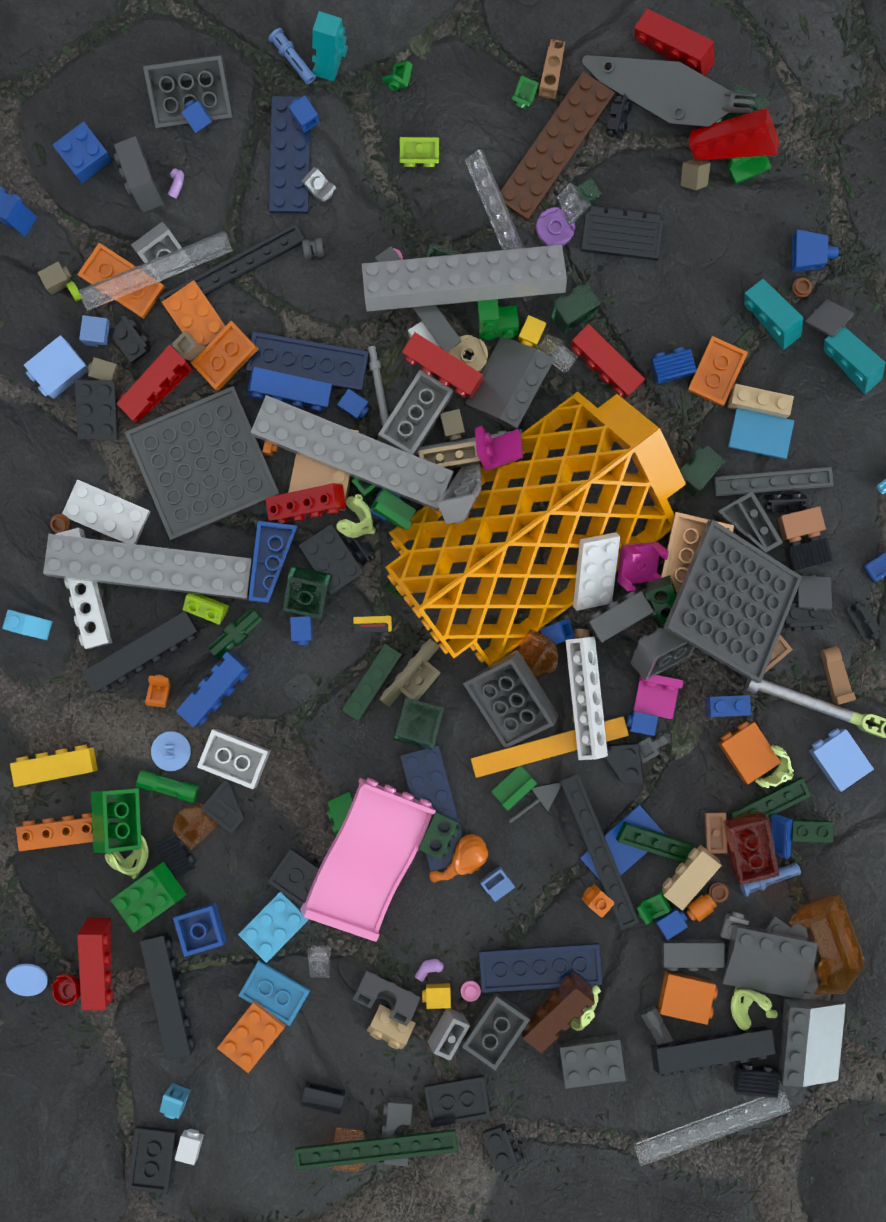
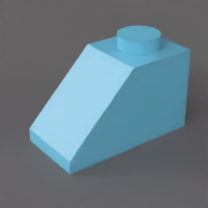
[2,610,53,640]
[160,1083,190,1119]

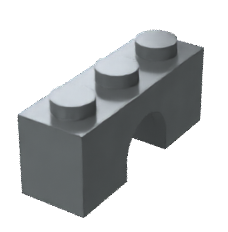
[353,971,420,1026]
[382,1097,413,1166]

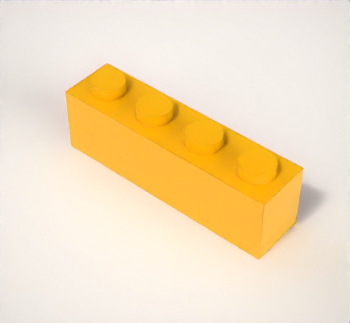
[10,745,98,787]

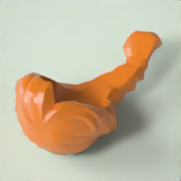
[429,834,488,883]

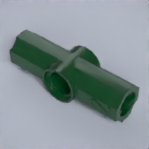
[208,607,263,660]

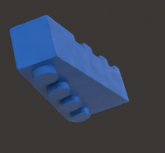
[0,187,37,237]
[246,367,332,412]
[249,521,297,604]
[176,652,250,728]

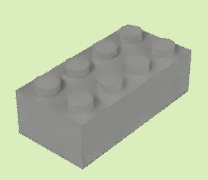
[377,370,454,456]

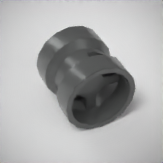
[302,237,325,260]

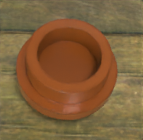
[792,278,812,298]
[50,514,70,533]
[708,882,729,903]

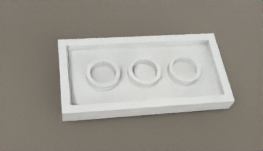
[62,480,151,544]
[573,532,620,611]

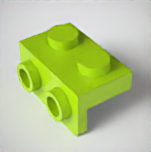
[400,137,439,167]
[183,593,229,625]

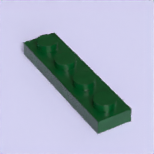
[342,644,402,721]
[730,777,811,832]
[616,821,696,863]

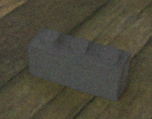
[661,939,724,971]

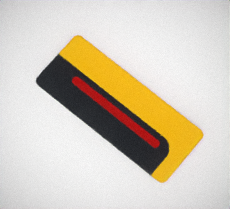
[354,616,392,633]

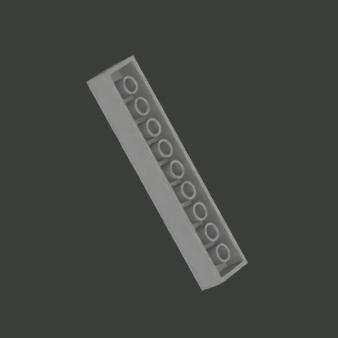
[362,245,567,311]
[251,395,453,511]
[43,534,252,600]

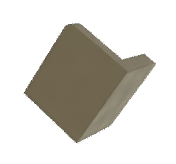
[681,159,710,190]
[172,331,206,361]

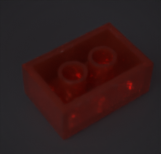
[723,812,779,885]

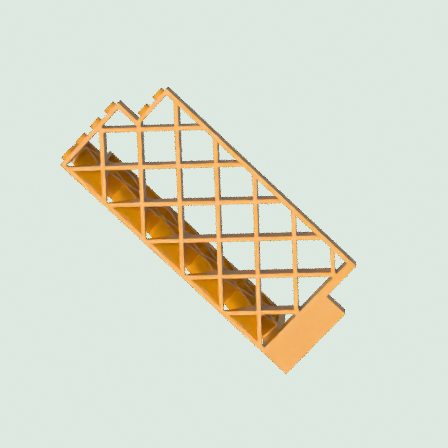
[385,392,686,666]

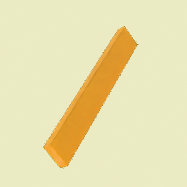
[471,716,629,778]

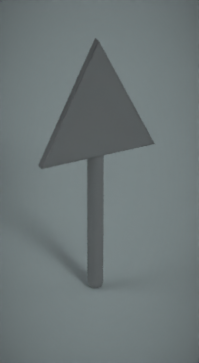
[509,782,561,823]

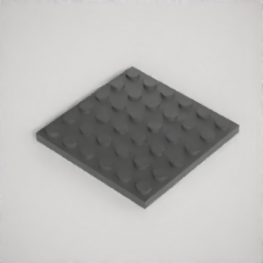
[125,386,280,541]
[664,520,802,683]

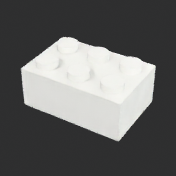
[197,729,271,789]

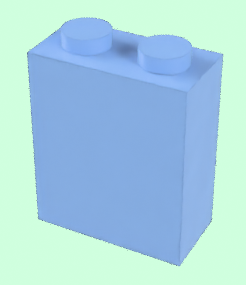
[24,335,88,399]
[809,728,874,792]

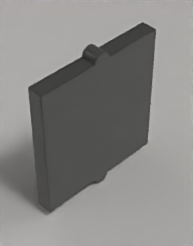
[805,299,854,338]
[798,575,832,611]

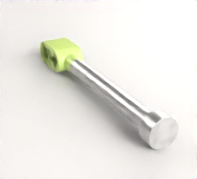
[745,679,886,738]

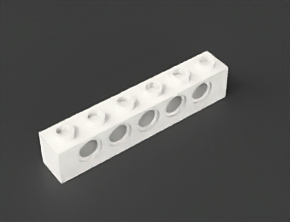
[55,528,112,649]
[566,637,608,760]

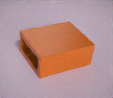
[718,721,781,784]
[657,970,718,1025]

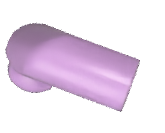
[168,168,184,198]
[415,959,444,982]

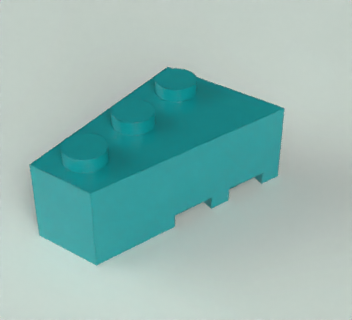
[312,11,348,81]
[744,279,803,350]
[824,327,886,395]

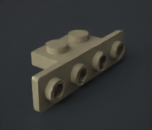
[380,639,441,707]

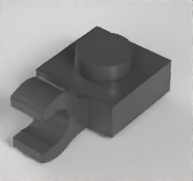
[639,733,670,763]

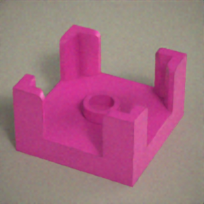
[617,542,669,591]

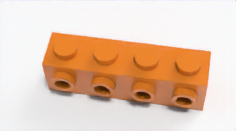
[16,813,93,851]

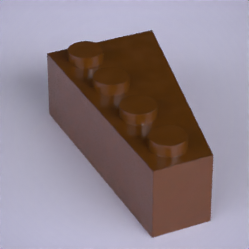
[522,972,595,1053]

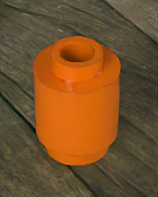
[686,893,717,922]

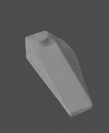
[438,462,481,524]

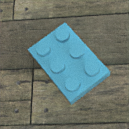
[238,891,309,963]

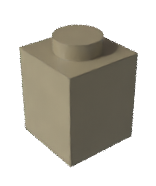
[37,262,72,295]
[87,357,121,383]
[440,409,465,441]

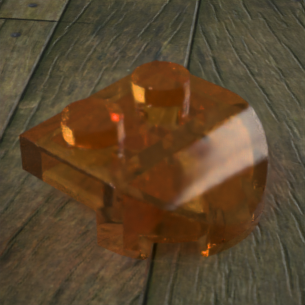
[517,629,558,676]

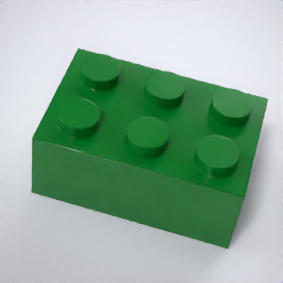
[91,788,142,853]
[111,862,187,933]

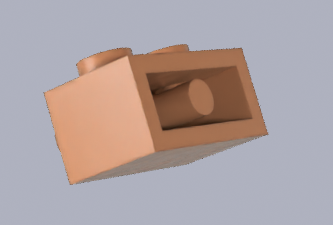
[777,506,826,543]

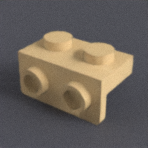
[367,1004,416,1049]

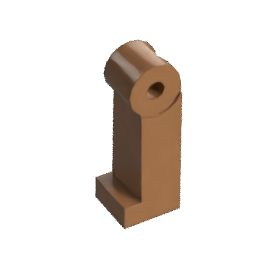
[538,39,565,99]
[821,646,856,705]

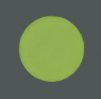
[66,281,82,302]

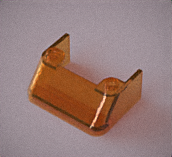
[789,895,864,996]

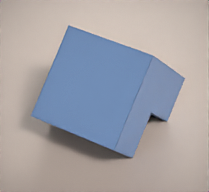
[79,315,110,347]
[480,866,515,902]

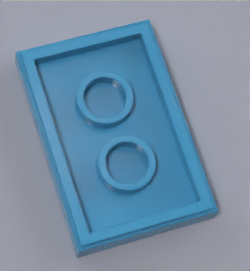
[728,408,795,460]
[238,960,311,1026]

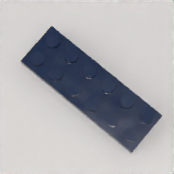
[269,96,311,214]
[246,332,369,391]
[400,745,463,871]
[479,943,602,993]

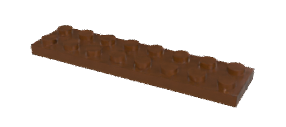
[496,72,615,221]

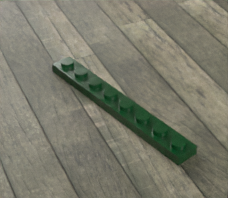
[294,1129,458,1171]

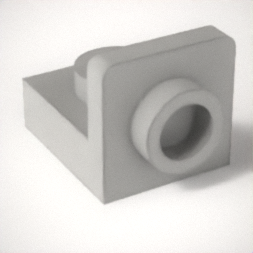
[301,167,336,202]
[720,911,749,940]

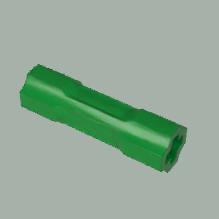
[136,770,199,803]

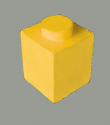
[518,315,546,349]
[422,983,451,1009]

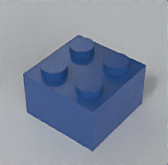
[52,121,113,183]
[173,902,227,957]

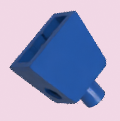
[791,230,839,272]

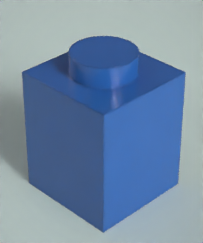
[289,96,320,133]
[182,99,213,133]
[337,389,370,421]
[290,616,313,645]
[540,619,575,648]
[626,711,658,736]
[654,907,688,940]

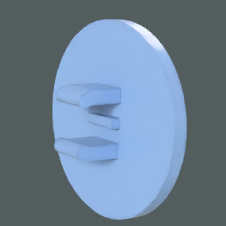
[151,731,191,771]
[6,964,48,996]

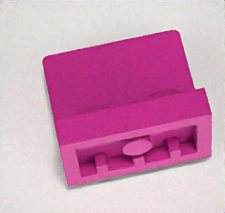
[475,426,523,471]
[633,675,684,719]

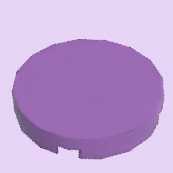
[536,207,575,246]

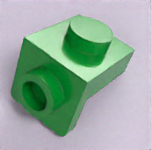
[382,61,413,90]
[512,75,540,109]
[637,892,672,925]

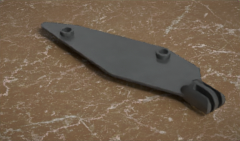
[582,55,756,127]

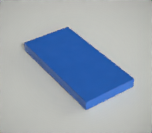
[580,805,665,880]

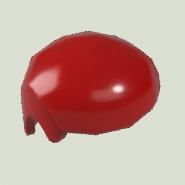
[51,974,81,1006]

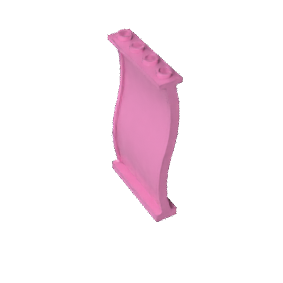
[300,778,436,942]

